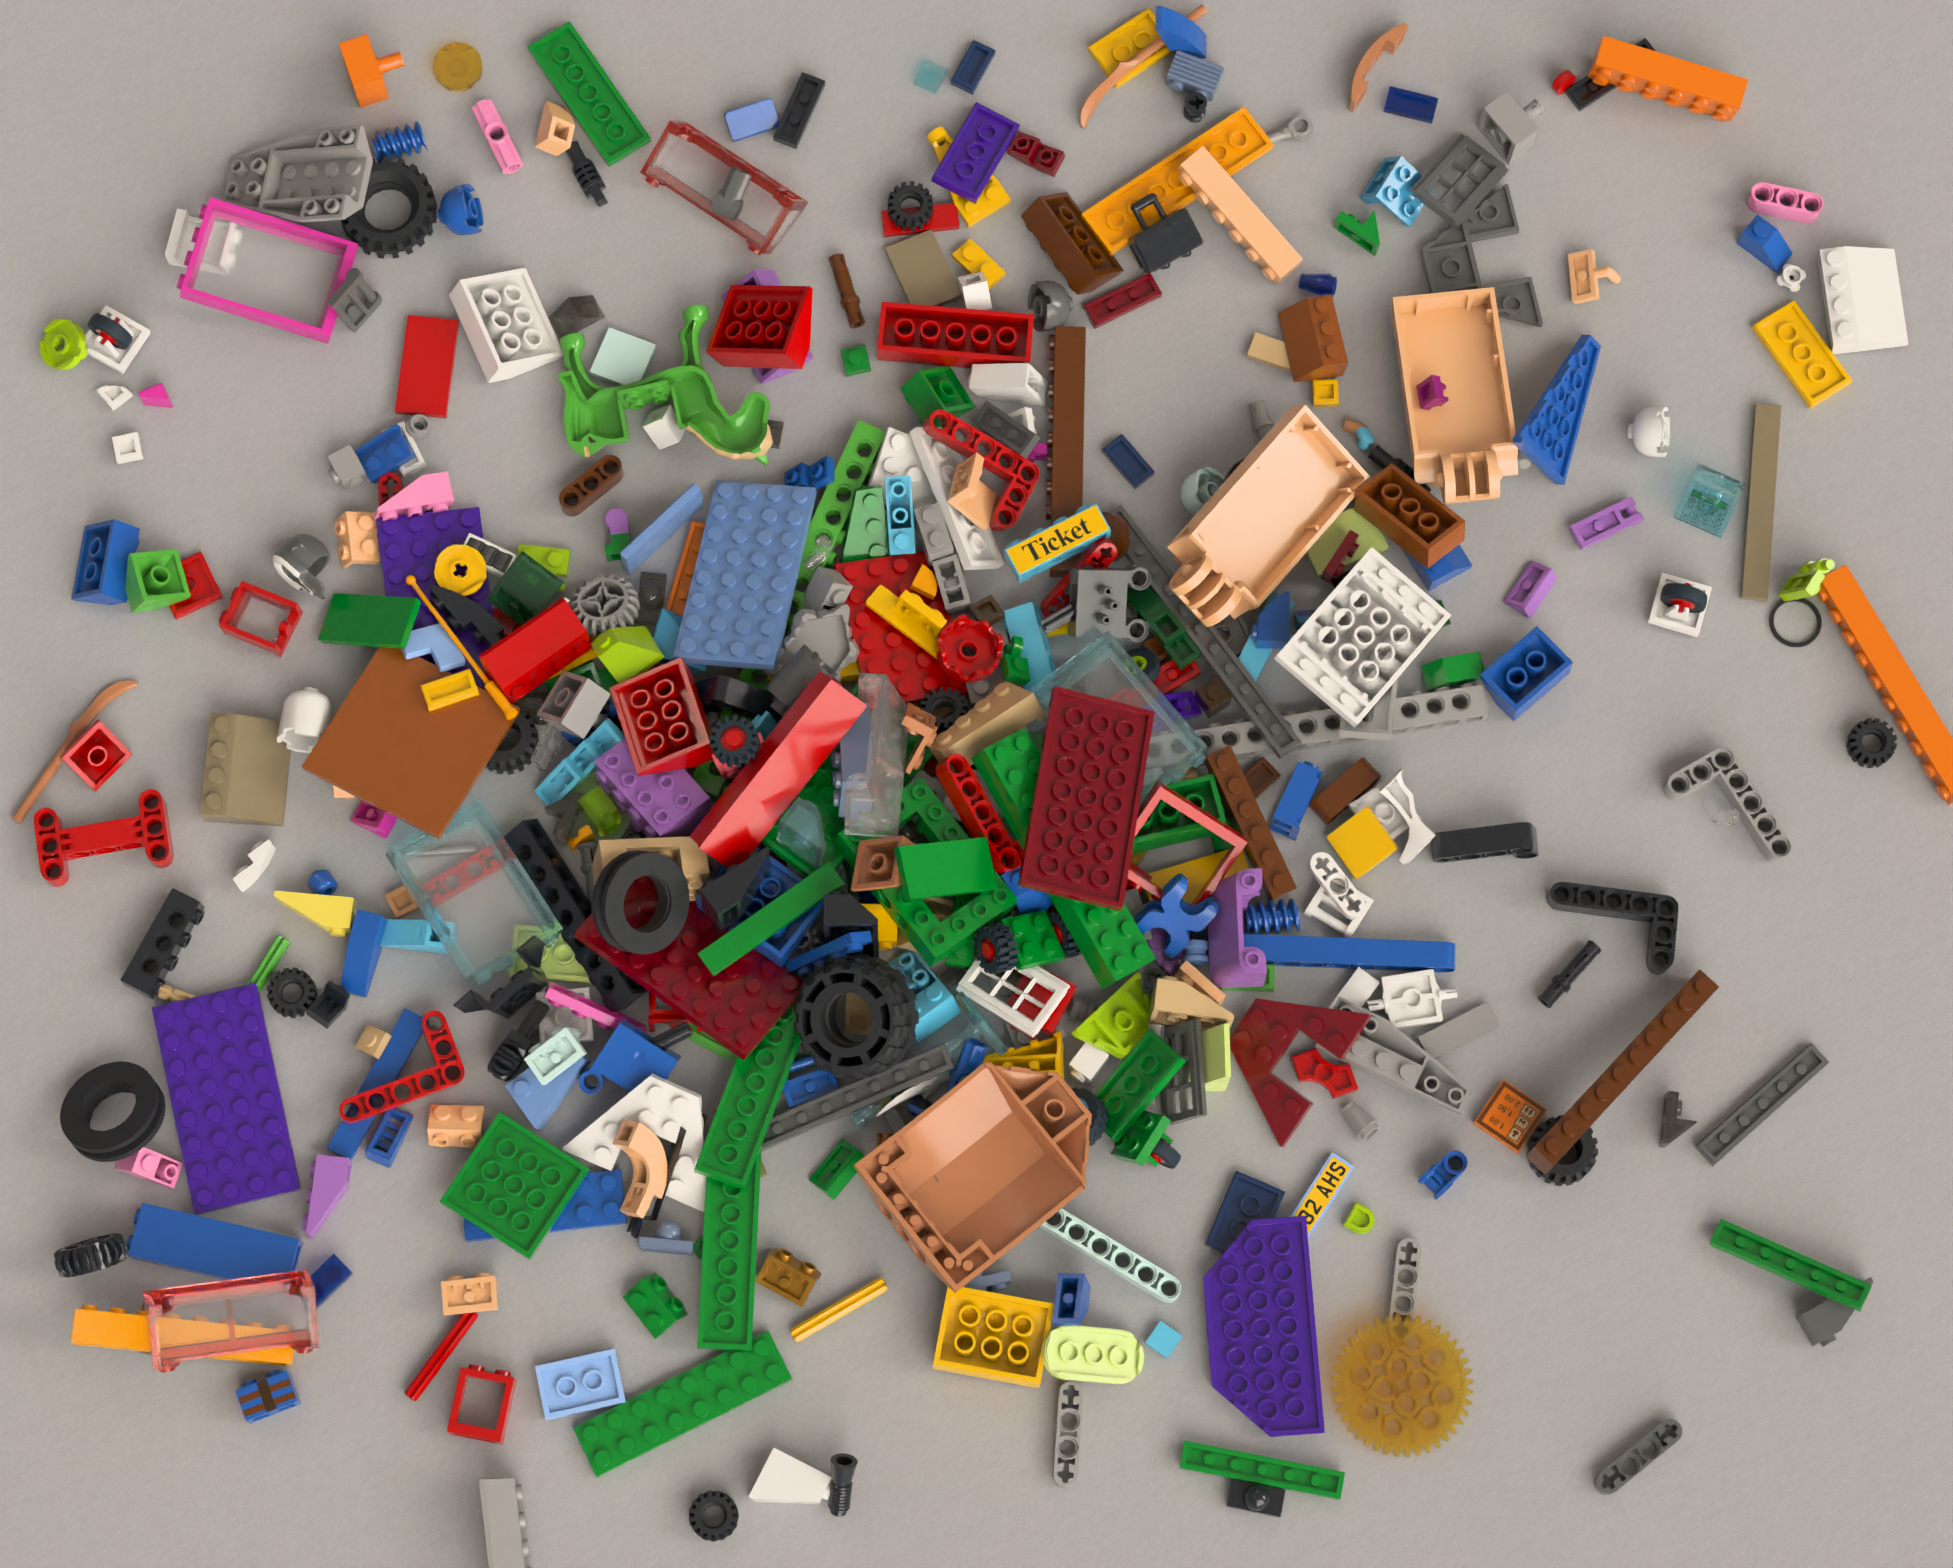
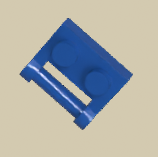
[783,1055,839,1109]

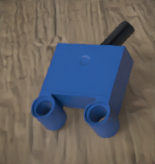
[579,1019,693,1094]

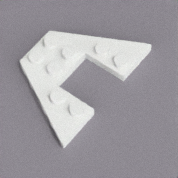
[562,1074,706,1212]

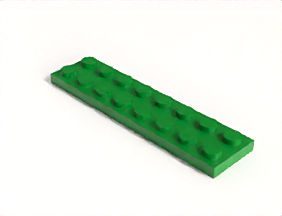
[694,1002,801,1190]
[697,1146,762,1351]
[573,1330,792,1478]

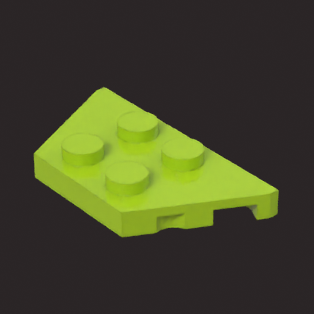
[1071,971,1151,1059]

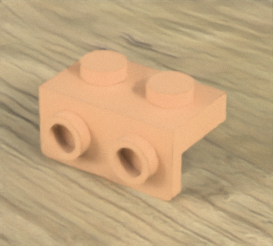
[334,511,381,568]
[427,1104,485,1148]

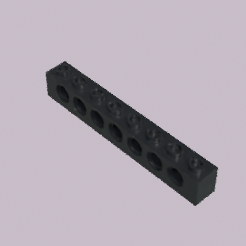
[502,818,647,1012]

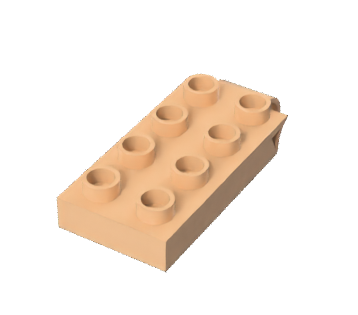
[1391,287,1518,504]
[1167,405,1371,627]

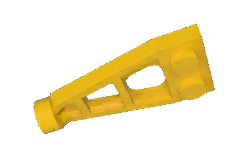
[926,126,1011,228]

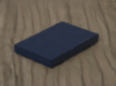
[1205,1171,1285,1253]

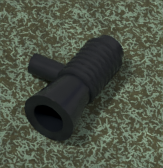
[828,1453,858,1516]

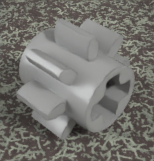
[795,925,825,955]

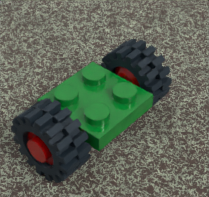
[974,910,1082,974]

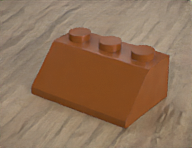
[1278,294,1348,382]

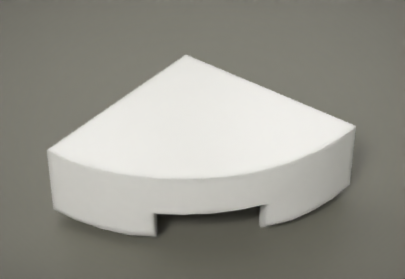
[96,385,133,411]

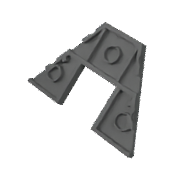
[1420,184,1543,327]

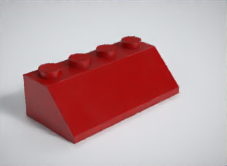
[478,598,593,704]

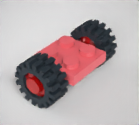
[709,715,764,784]

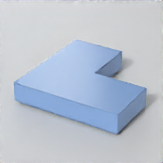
[401,623,465,672]

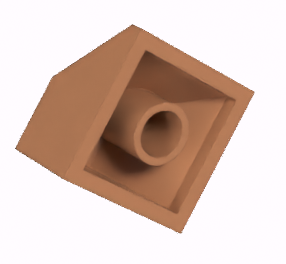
[851,836,915,892]

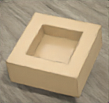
[355,1024,392,1059]

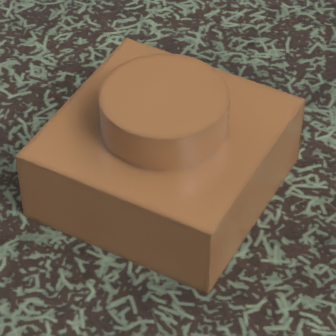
[384,883,421,919]

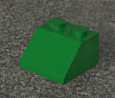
[900,366,976,427]

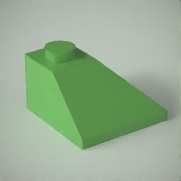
[125,549,191,613]

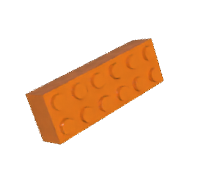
[1588,36,1749,122]

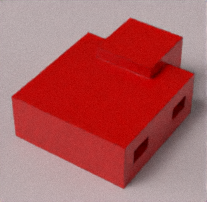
[1007,967,1077,1040]

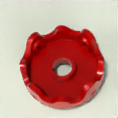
[936,614,1003,683]

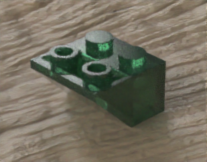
[487,551,564,626]

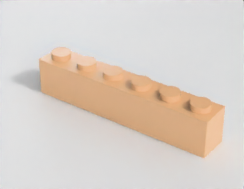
[1177,146,1303,285]

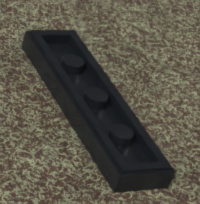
[1565,38,1655,112]

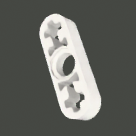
[1309,852,1366,920]

